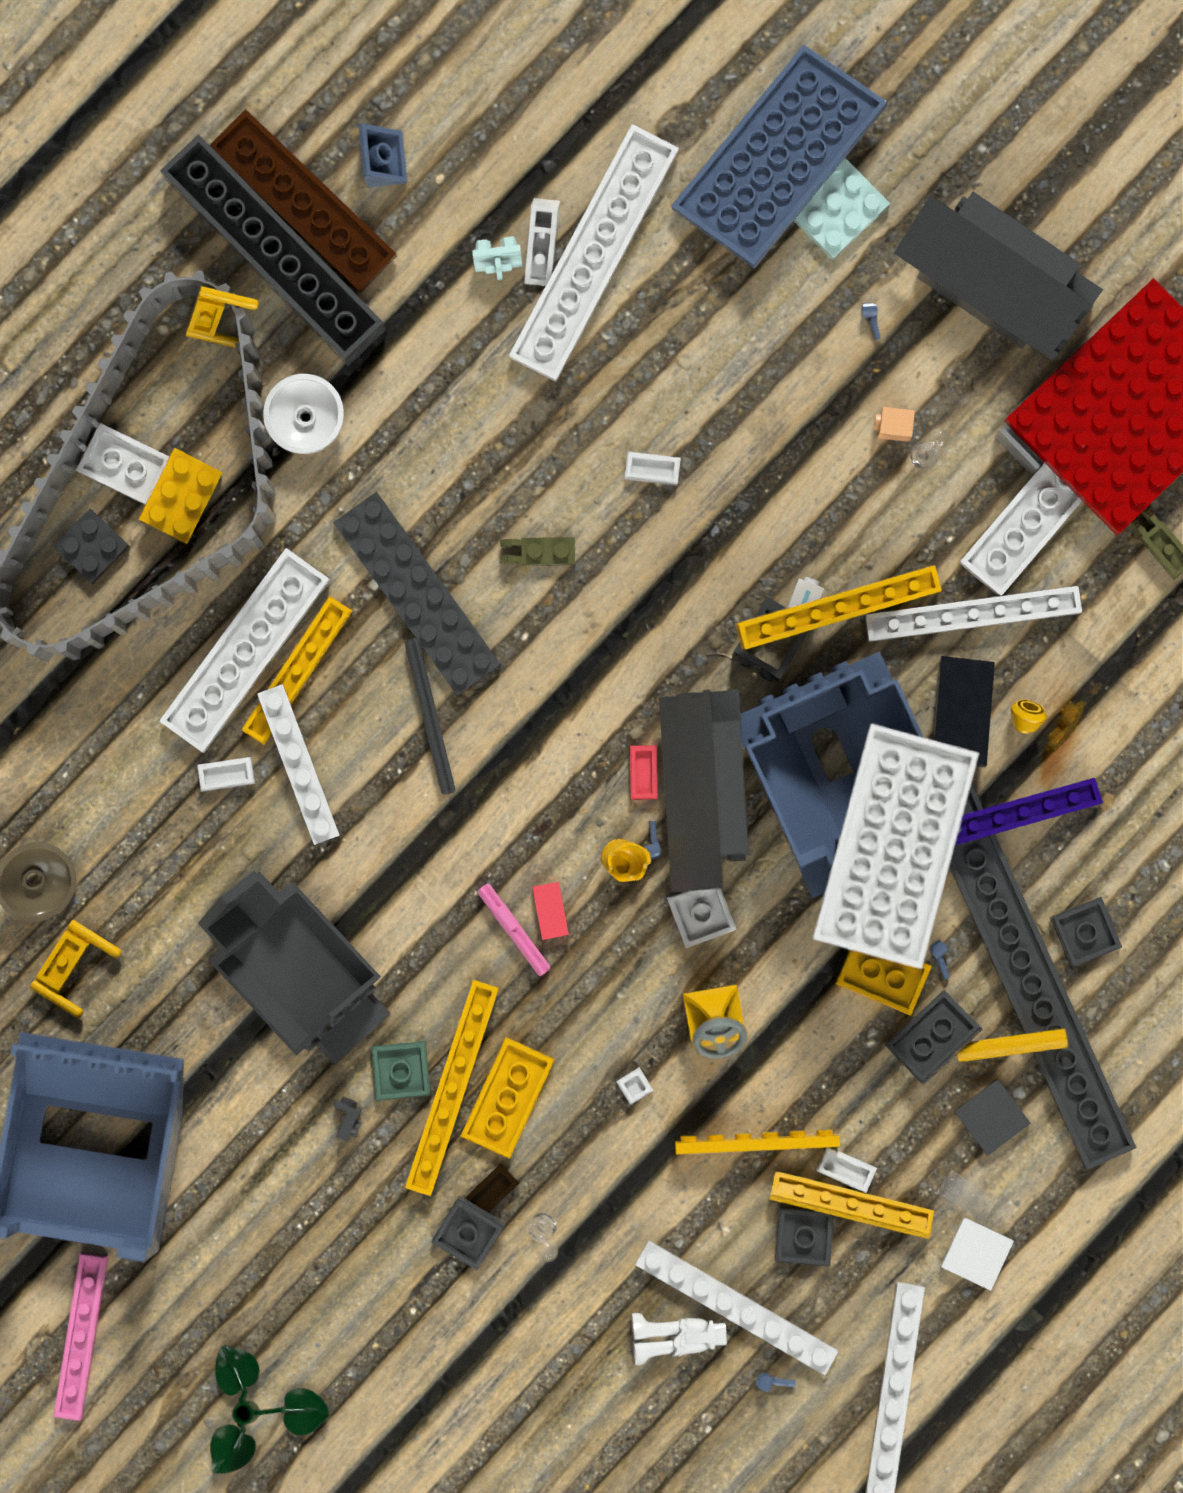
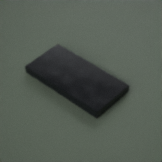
[933,656,995,768]

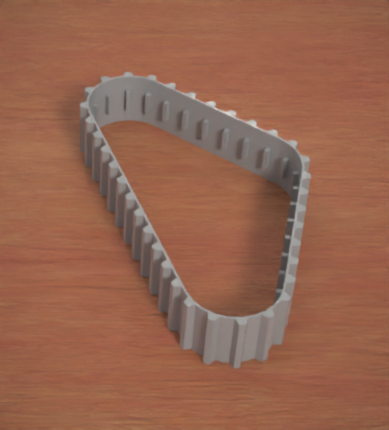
[0,270,276,661]

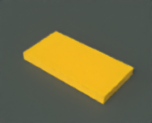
[460,1037,555,1159]

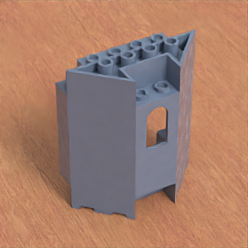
[741,651,962,898]

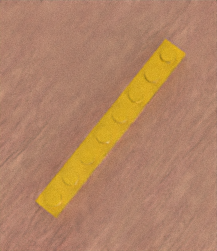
[735,565,942,650]
[405,979,499,1196]

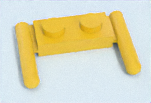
[185,286,259,348]
[29,919,122,1018]

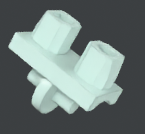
[472,236,523,280]

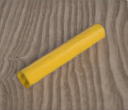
[957,1028,1068,1062]

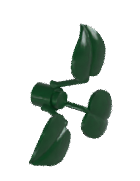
[210,1345,330,1474]

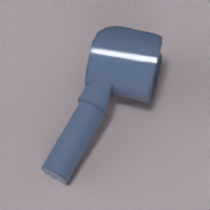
[861,303,881,340]
[644,821,661,860]
[929,940,950,980]
[755,1372,796,1392]

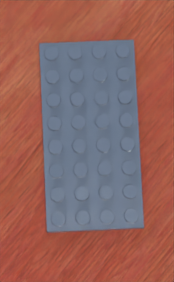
[671,44,887,269]

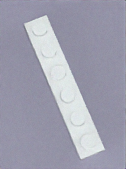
[257,684,339,845]

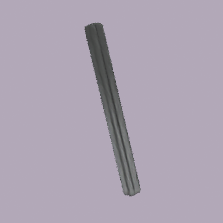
[405,638,456,795]

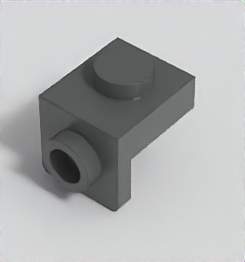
[332,1097,362,1141]

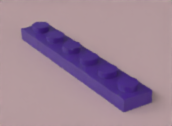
[954,778,1103,846]

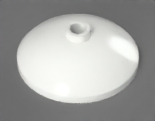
[263,374,344,454]

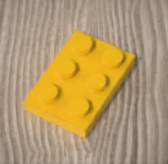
[138,448,223,544]

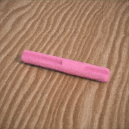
[478,884,550,976]

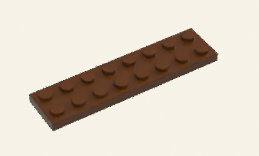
[210,109,397,293]

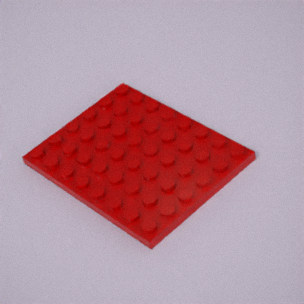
[1004,278,1183,536]

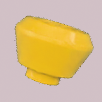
[1011,700,1047,734]

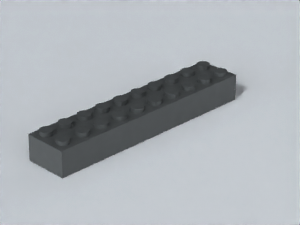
[160,134,386,366]

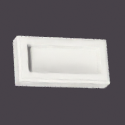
[625,452,681,486]
[197,757,255,792]
[816,1147,877,1193]

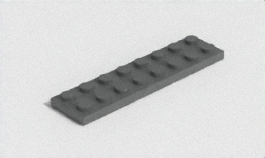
[333,492,501,696]

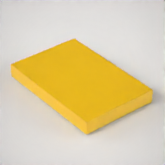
[835,949,932,1016]

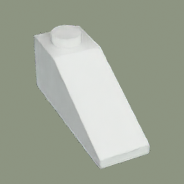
[524,198,560,286]

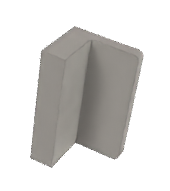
[995,425,1044,475]

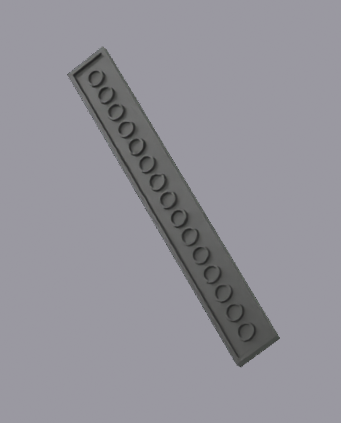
[949,782,1137,1170]

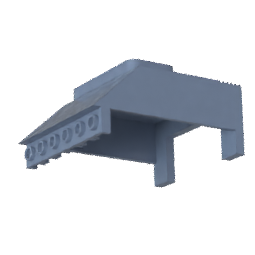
[0,1032,184,1262]

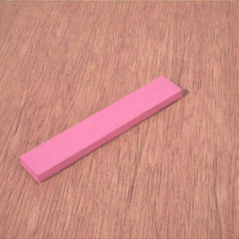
[53,1252,108,1421]

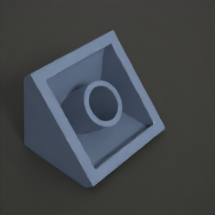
[358,123,407,188]

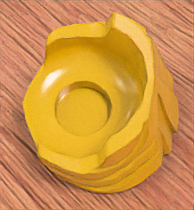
[601,838,651,882]

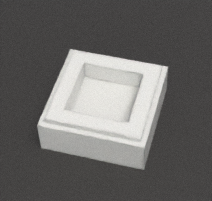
[616,1067,654,1105]

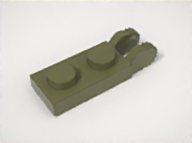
[1129,508,1183,580]
[500,537,575,566]

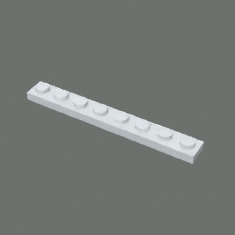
[865,586,1082,642]
[635,1240,839,1375]
[865,1282,925,1493]

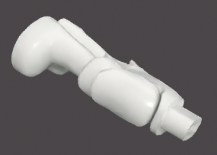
[631,1313,727,1366]

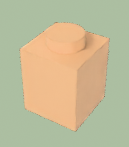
[874,407,915,442]

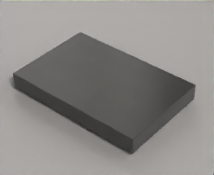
[885,990,983,1085]

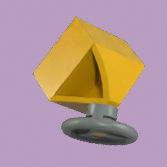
[682,984,747,1059]

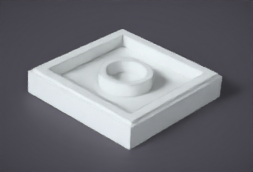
[667,889,737,948]
[940,1216,1014,1291]

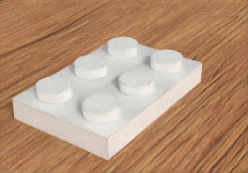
[76,423,169,505]

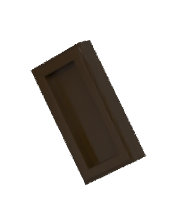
[465,1163,520,1213]

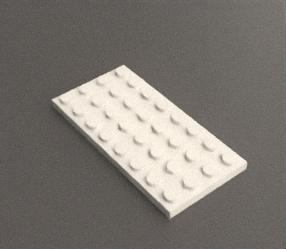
[812,724,979,969]

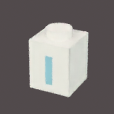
[787,577,824,608]

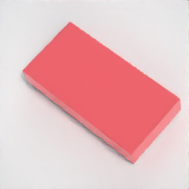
[630,745,658,800]
[532,882,569,940]

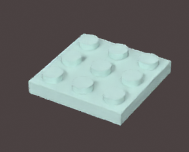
[794,158,890,260]

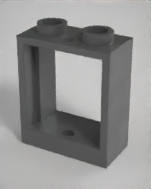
[733,597,809,682]

